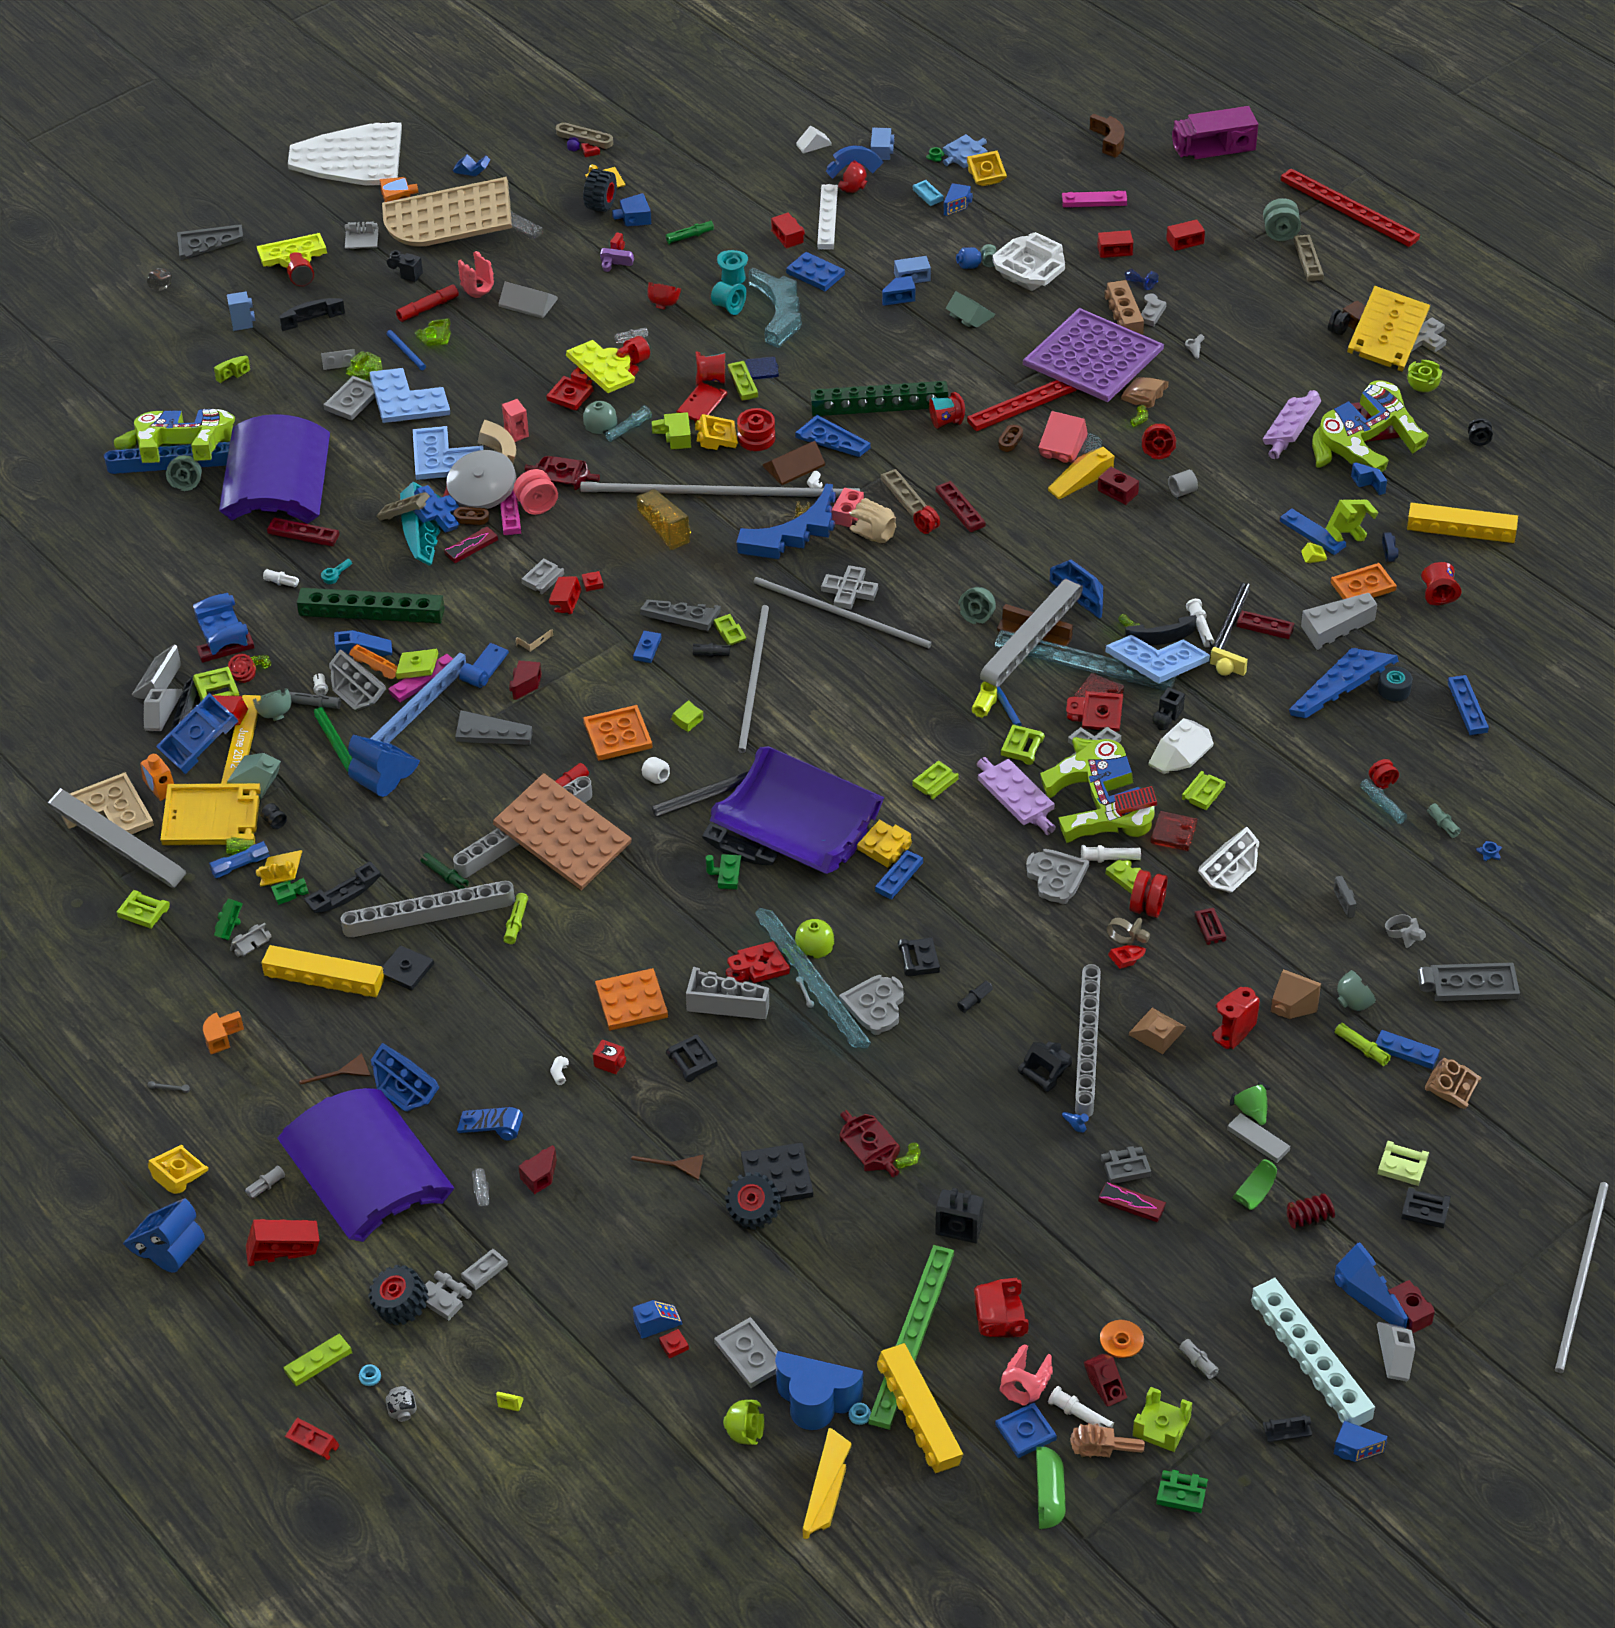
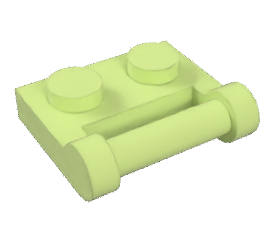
[1378,1141,1429,1186]

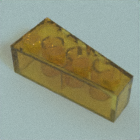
[636,489,691,550]

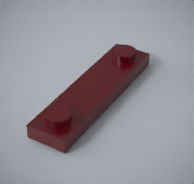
[935,481,986,532]
[267,518,340,546]

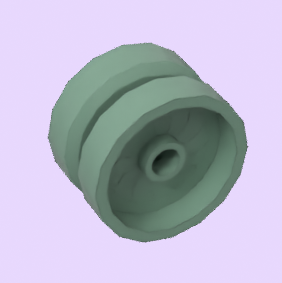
[1263,198,1301,241]

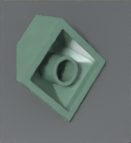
[227,753,281,800]

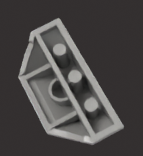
[329,649,386,711]

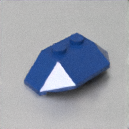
[1050,560,1103,619]
[371,1043,439,1112]

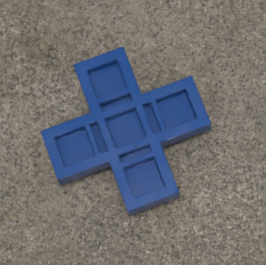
[413,485,460,533]

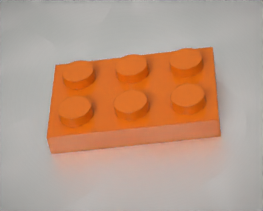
[1331,563,1397,599]

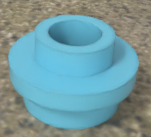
[359,1364,381,1386]
[849,1403,871,1425]

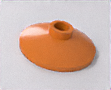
[1100,1320,1144,1358]

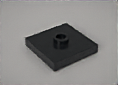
[382,945,434,991]

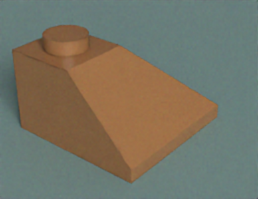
[1271,969,1321,1019]
[1129,1008,1186,1054]

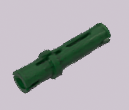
[420,853,469,889]

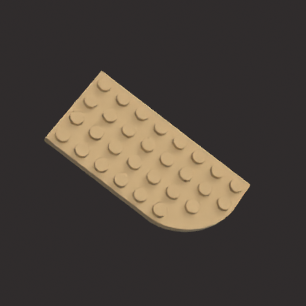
[382,177,512,246]

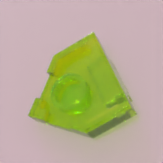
[415,318,451,346]
[346,351,382,380]

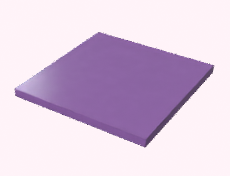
[1023,308,1164,402]

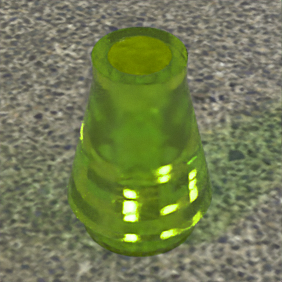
[226,837,254,856]

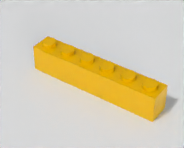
[1407,503,1518,543]
[261,945,384,997]
[877,1343,963,1473]

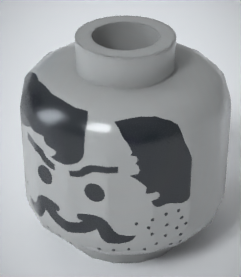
[385,1386,417,1422]

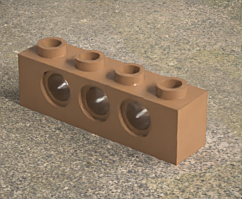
[1104,280,1144,334]

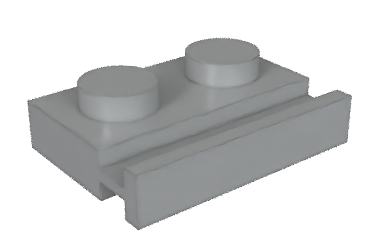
[522,558,564,594]

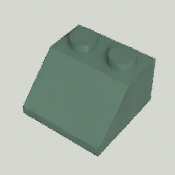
[946,291,995,327]

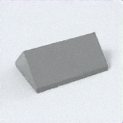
[499,281,558,318]
[132,644,181,699]

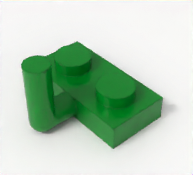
[706,854,741,889]
[214,898,243,940]

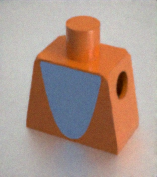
[380,177,419,202]
[140,754,174,801]

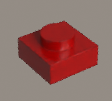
[610,233,625,250]
[582,571,604,592]
[659,1329,689,1359]

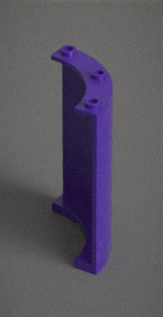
[219,414,330,524]
[710,746,884,874]
[277,1088,454,1242]

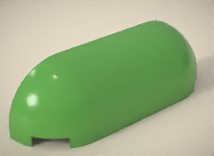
[1036,1447,1066,1529]

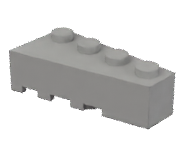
[1301,593,1377,650]
[686,967,769,1019]

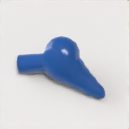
[1062,1112,1089,1133]

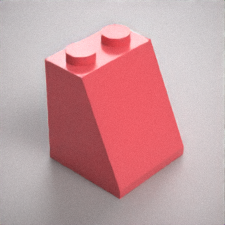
[1039,411,1088,463]

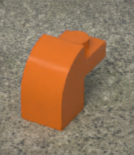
[203,1011,244,1054]

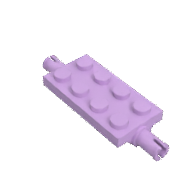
[1263,390,1321,459]
[977,757,1056,835]

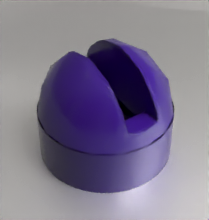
[567,137,580,151]

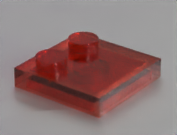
[1074,673,1124,713]
[1151,811,1198,851]

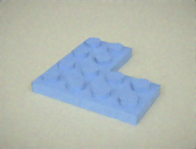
[370,368,450,423]
[413,426,484,480]
[1105,635,1210,683]

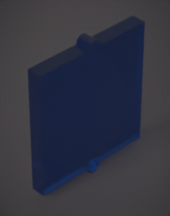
[746,357,779,380]

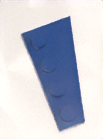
[795,415,870,457]

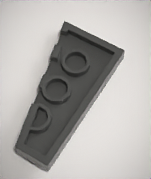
[177,224,244,260]
[640,600,721,631]
[455,710,533,745]

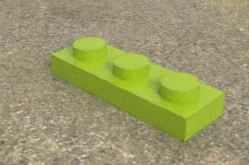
[728,361,758,401]
[284,1333,352,1386]

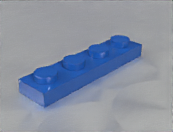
[1448,675,1489,735]

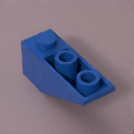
[334,630,392,658]

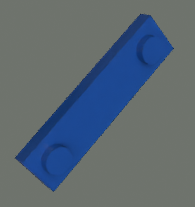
[1280,509,1346,555]

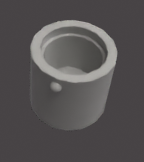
[1168,469,1198,498]

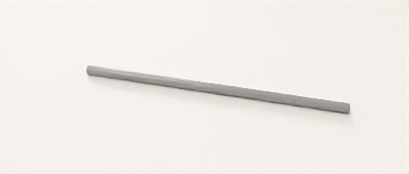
[754,577,931,649]
[738,605,769,753]
[1555,1182,1609,1373]

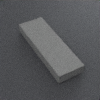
[1227,1113,1290,1163]

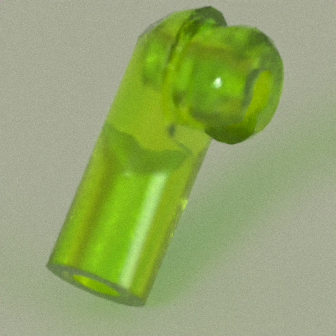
[1130,405,1148,427]
[1119,614,1140,627]
[251,655,271,668]
[895,1143,921,1169]

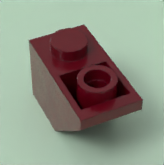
[509,661,542,700]
[518,1145,557,1195]
[1083,1354,1127,1407]

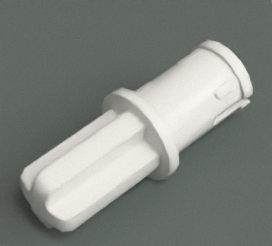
[263,569,299,587]

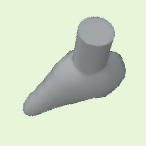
[1185,334,1205,359]

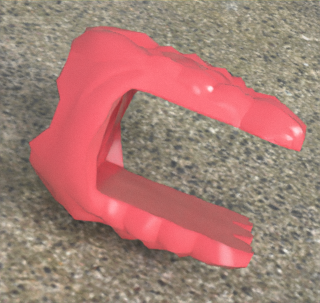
[458,251,494,298]
[1000,1345,1053,1405]

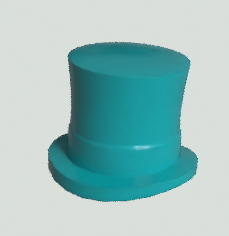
[717,250,748,285]
[711,281,746,315]

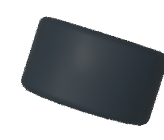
[1377,666,1413,701]

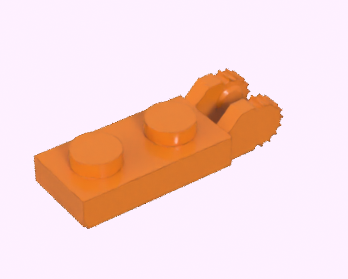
[349,644,397,679]

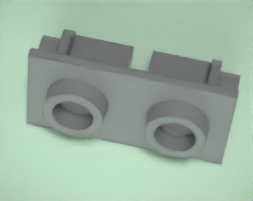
[321,349,357,370]
[230,923,272,957]

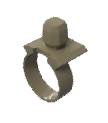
[1107,918,1150,945]

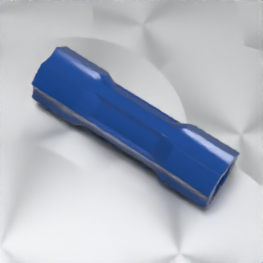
[209,841,270,879]

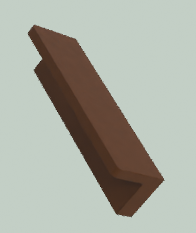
[997,604,1073,651]

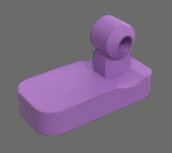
[600,248,634,272]

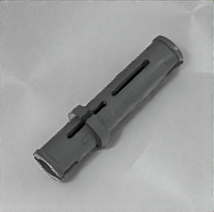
[289,691,341,709]

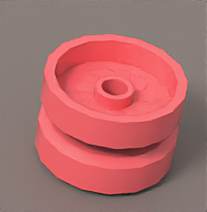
[513,469,558,515]

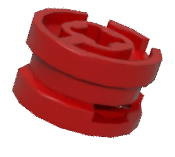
[913,506,940,534]
[228,654,256,683]
[1368,759,1399,789]

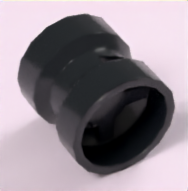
[261,803,287,829]

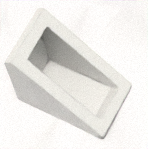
[796,126,831,153]

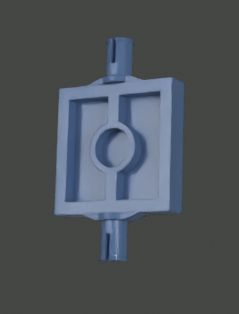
[943,134,988,168]

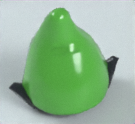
[1230,1082,1270,1125]

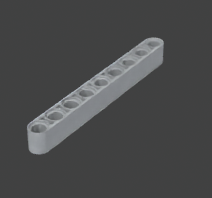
[980,579,1083,687]
[453,776,592,878]
[47,788,186,889]
[341,881,515,937]
[1075,964,1101,1117]

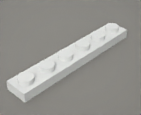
[817,184,838,249]

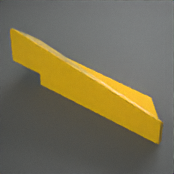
[803,1428,851,1539]

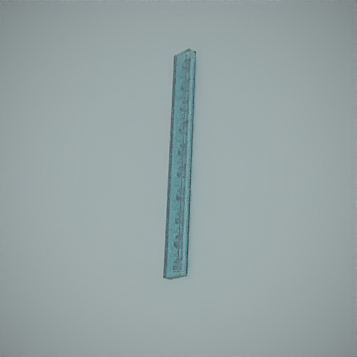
[995,630,1176,691]
[755,908,871,1049]

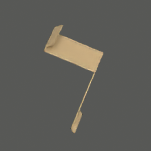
[516,629,553,652]

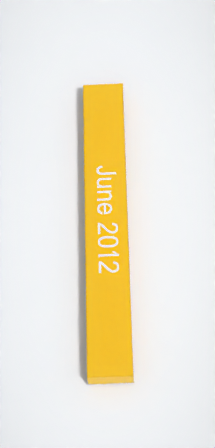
[221,695,261,784]

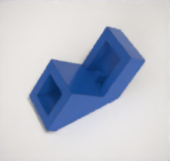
[453,154,490,176]
[1351,463,1387,495]

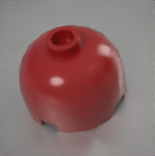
[838,160,867,193]
[647,282,681,309]
[1142,424,1176,459]

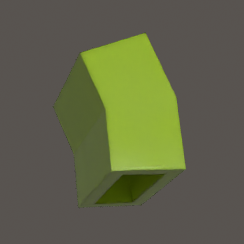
[671,700,703,732]

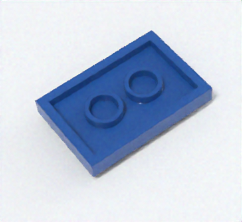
[786,252,845,291]

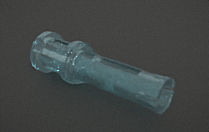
[605,405,652,442]

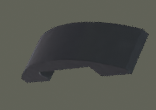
[279,298,345,331]
[1125,615,1197,645]
[702,822,779,865]
[304,861,381,913]

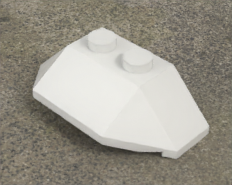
[1148,718,1213,774]
[1198,827,1259,893]

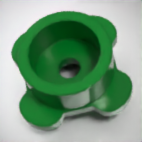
[926,147,944,162]

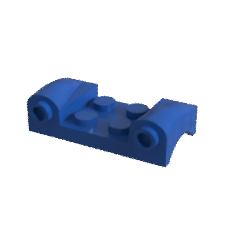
[193,593,248,655]
[156,693,238,774]

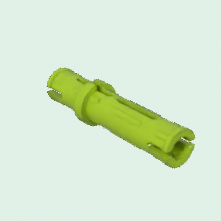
[503,893,528,944]
[1335,1023,1391,1066]

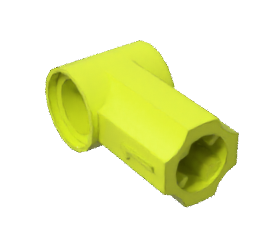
[972,681,997,718]

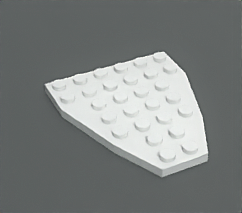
[288,122,402,186]

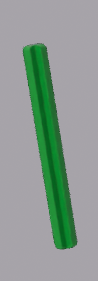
[314,707,352,772]

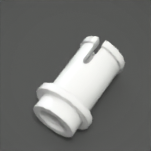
[313,673,328,695]

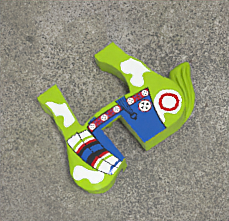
[1312,380,1429,472]
[114,409,235,463]
[1040,737,1155,843]

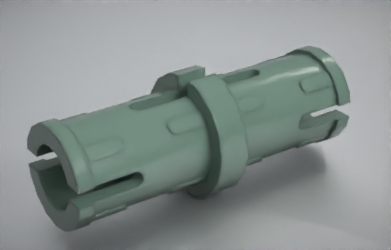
[1427,803,1461,838]

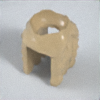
[850,498,896,543]

